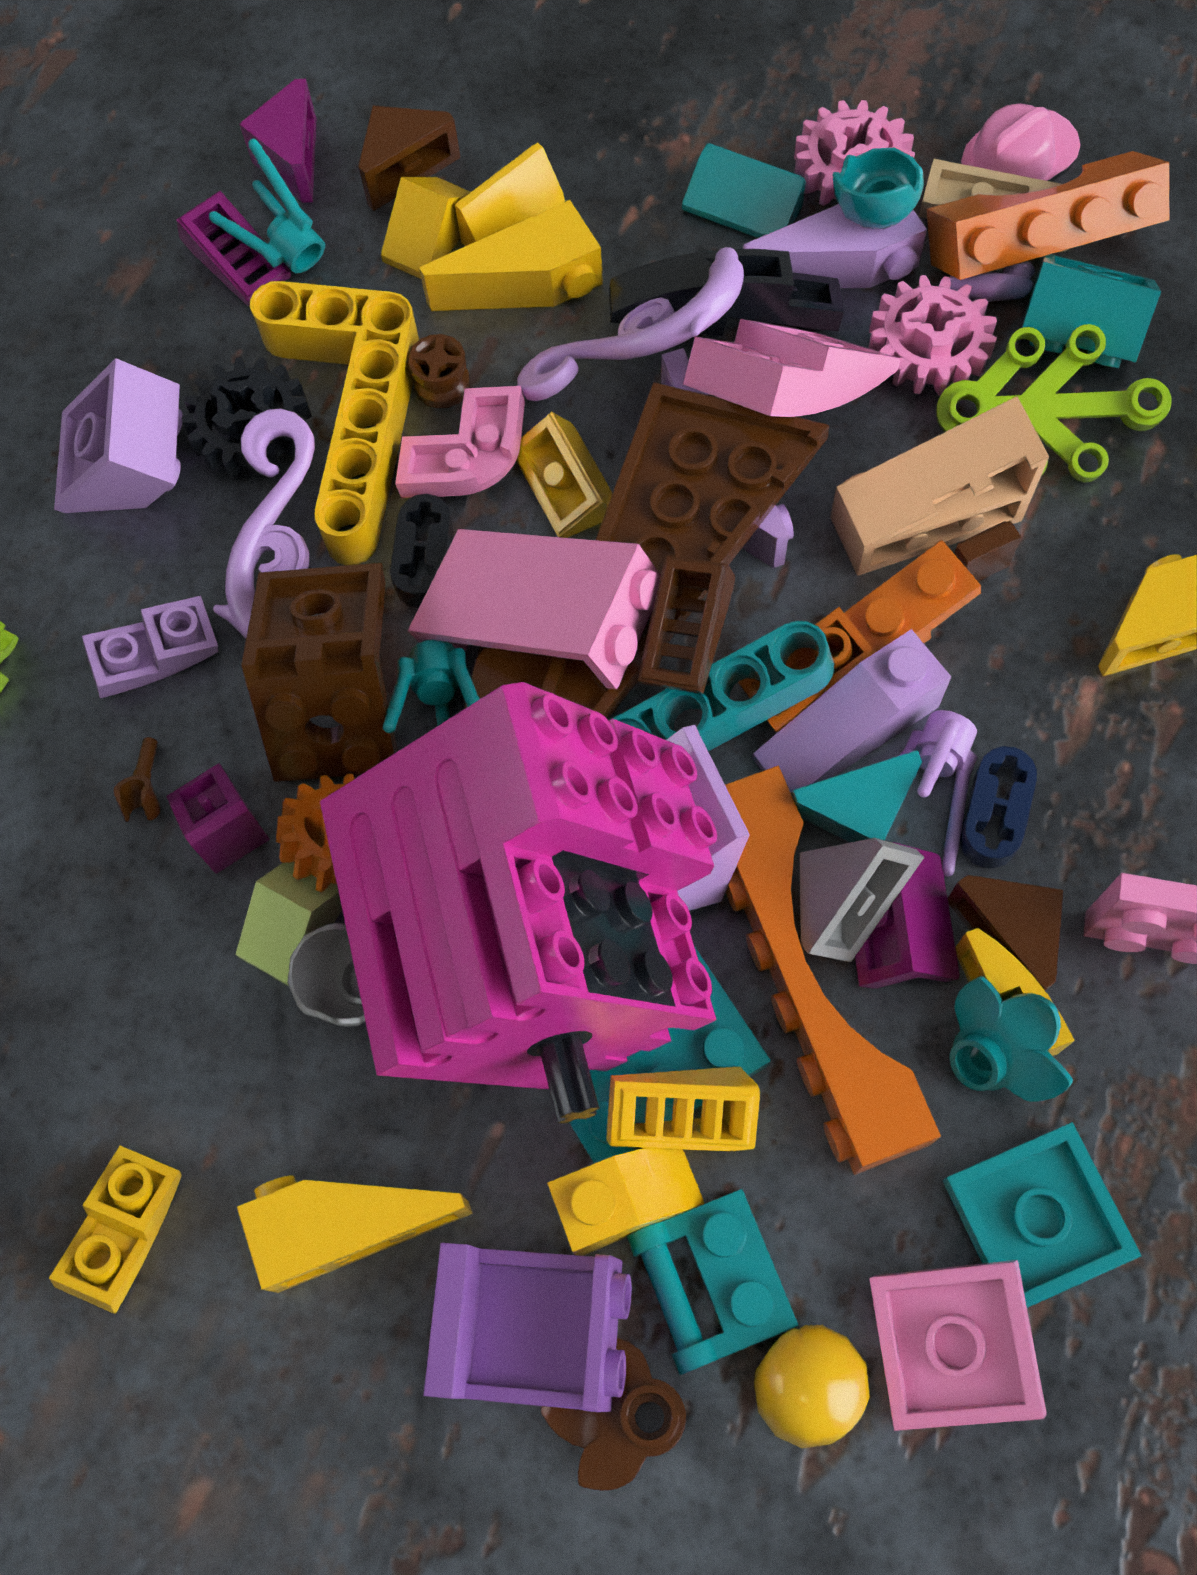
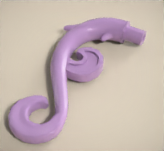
[517,247,744,401]
[213,408,315,639]

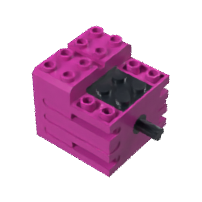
[320,682,717,1123]

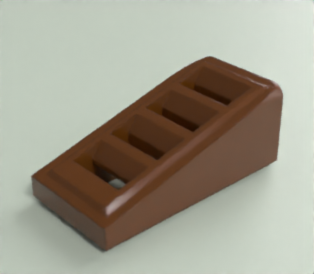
[637,555,736,694]

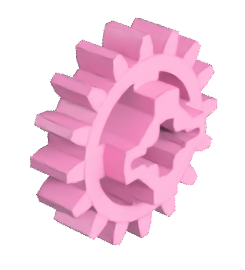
[794,100,915,206]
[868,275,997,395]

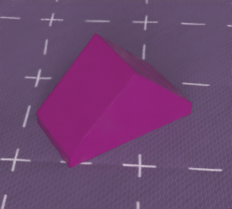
[239,78,317,203]
[166,763,270,874]

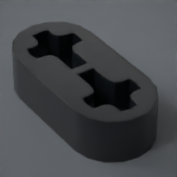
[390,494,454,608]

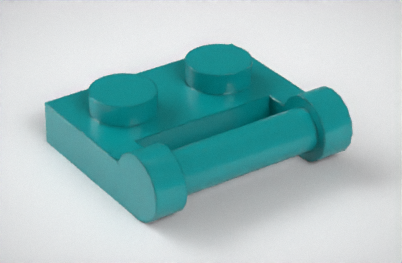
[626,1189,799,1376]

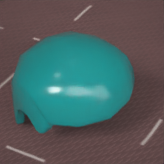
[832,147,924,229]

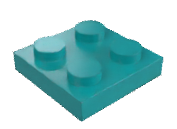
[942,1122,1142,1308]

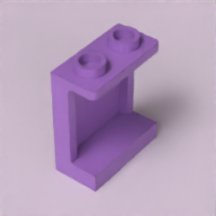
[423,1243,632,1412]

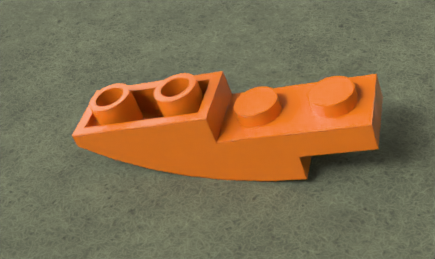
[738,540,981,733]

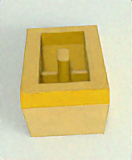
[381,177,471,279]

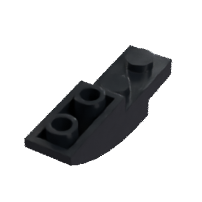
[609,249,844,336]

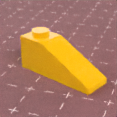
[419,200,603,311]
[237,1175,473,1293]

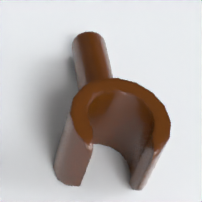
[114,737,161,822]

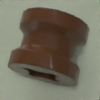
[408,334,470,409]

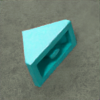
[791,750,922,842]

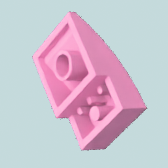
[683,319,901,417]

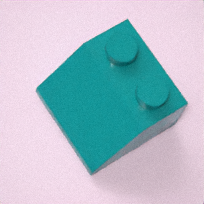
[1021,254,1161,368]

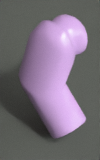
[950,261,1035,302]

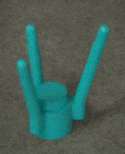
[209,138,325,273]
[383,640,480,733]

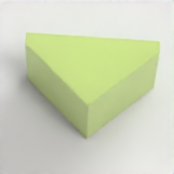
[236,862,342,986]

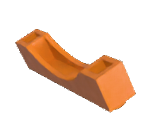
[725,765,941,1175]

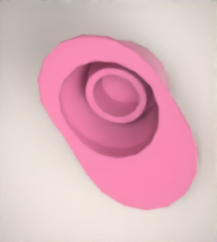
[961,103,1081,181]

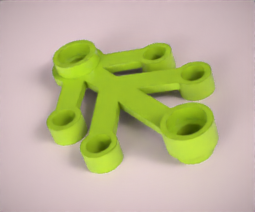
[936,324,1172,482]

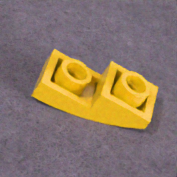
[49,1145,182,1314]

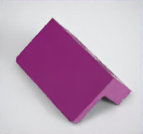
[855,842,960,989]

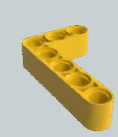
[250,281,419,565]

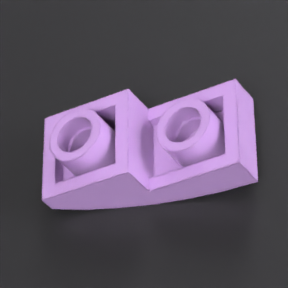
[82,596,218,698]

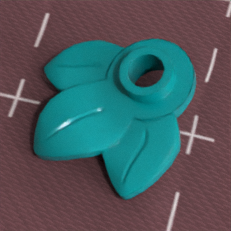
[949,976,1073,1102]

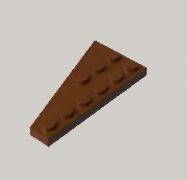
[541,382,829,720]

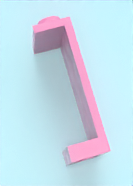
[408,529,661,690]

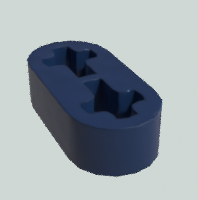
[960,746,1037,868]

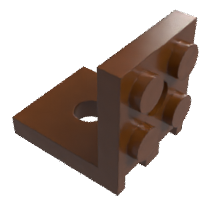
[241,563,398,782]

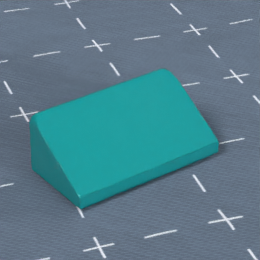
[682,143,806,238]

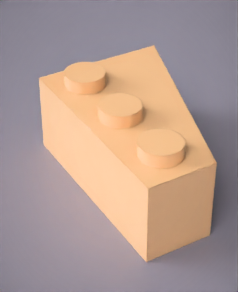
[830,396,1049,576]

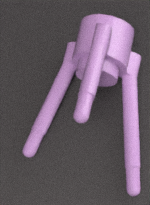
[899,710,978,877]

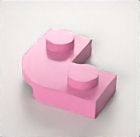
[395,386,525,498]

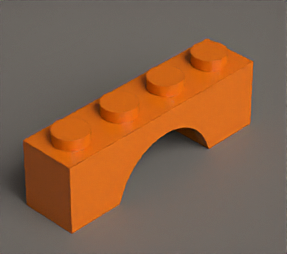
[926,151,1169,280]

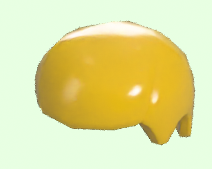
[754,1325,870,1448]

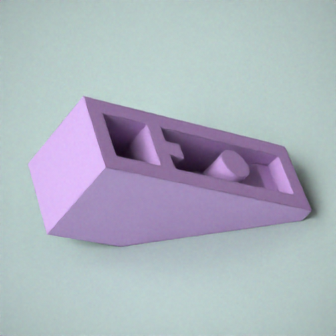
[743,204,927,288]
[752,629,951,793]

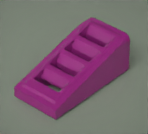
[176,191,291,306]

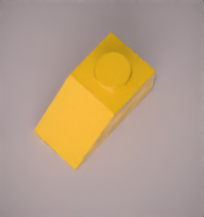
[1098,554,1197,677]
[547,1148,705,1256]

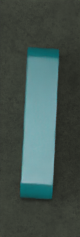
[613,621,834,751]

